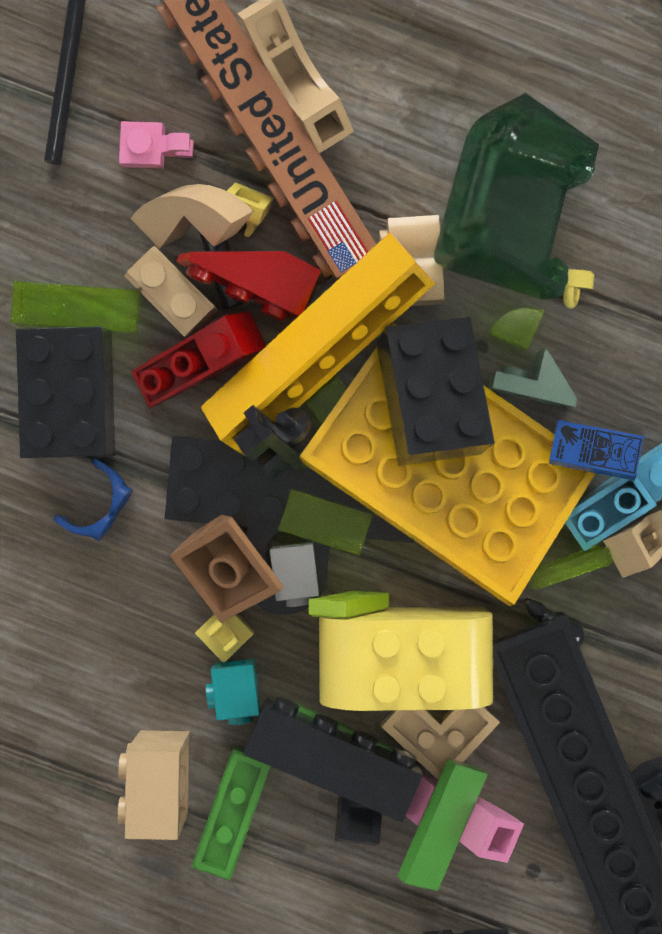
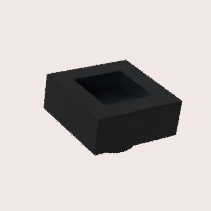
[335,796,382,846]

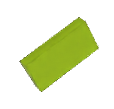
[308,591,389,619]

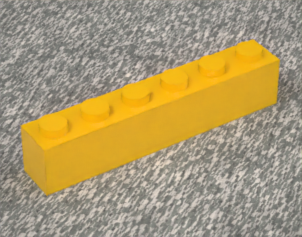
[201,232,436,456]

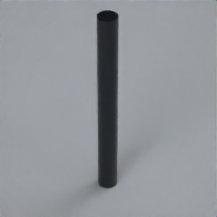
[44,0,86,165]

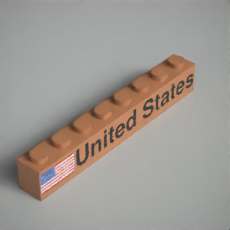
[156,0,376,281]

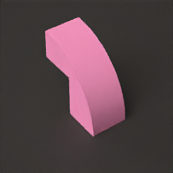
[405,774,524,863]

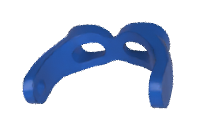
[53,457,133,541]

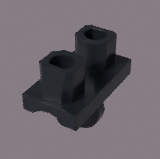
[234,405,311,478]

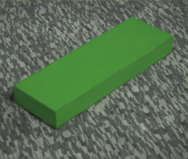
[191,746,270,881]
[397,758,488,891]

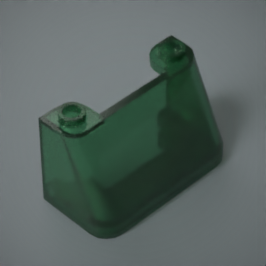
[434,93,599,300]

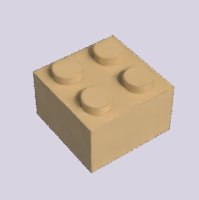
[118,730,190,840]

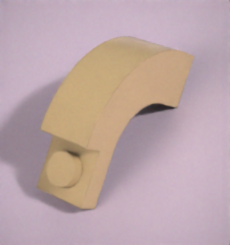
[237,0,354,153]

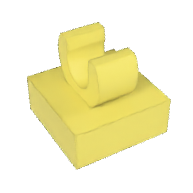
[227,182,273,237]
[195,614,255,663]

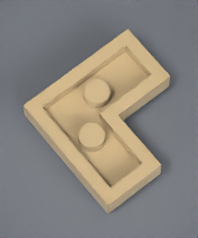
[381,707,500,780]

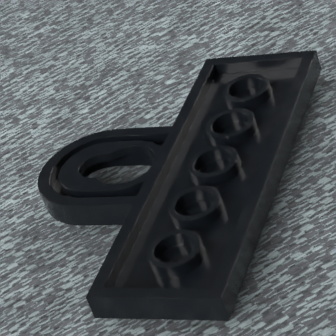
[164,436,414,615]

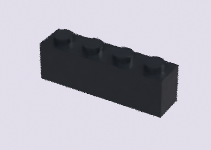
[244,697,423,822]

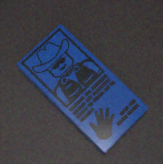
[549,420,644,481]

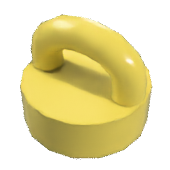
[551,269,594,309]

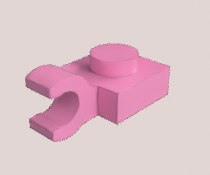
[119,121,194,169]

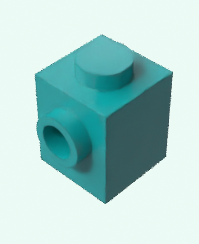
[206,658,261,725]

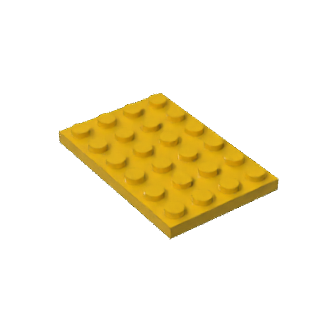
[299,323,596,606]

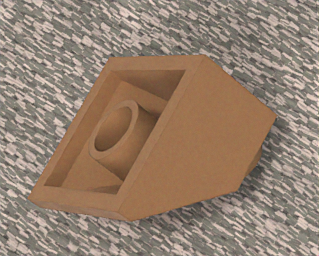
[170,515,284,622]

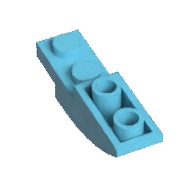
[565,443,662,551]

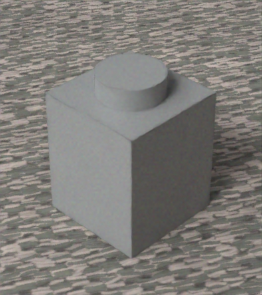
[270,542,319,607]

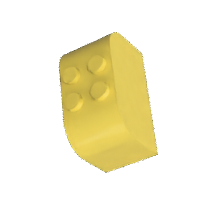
[319,606,493,711]

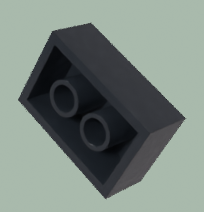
[377,317,495,466]
[16,326,116,458]

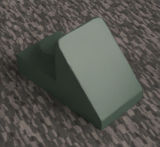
[487,348,577,409]

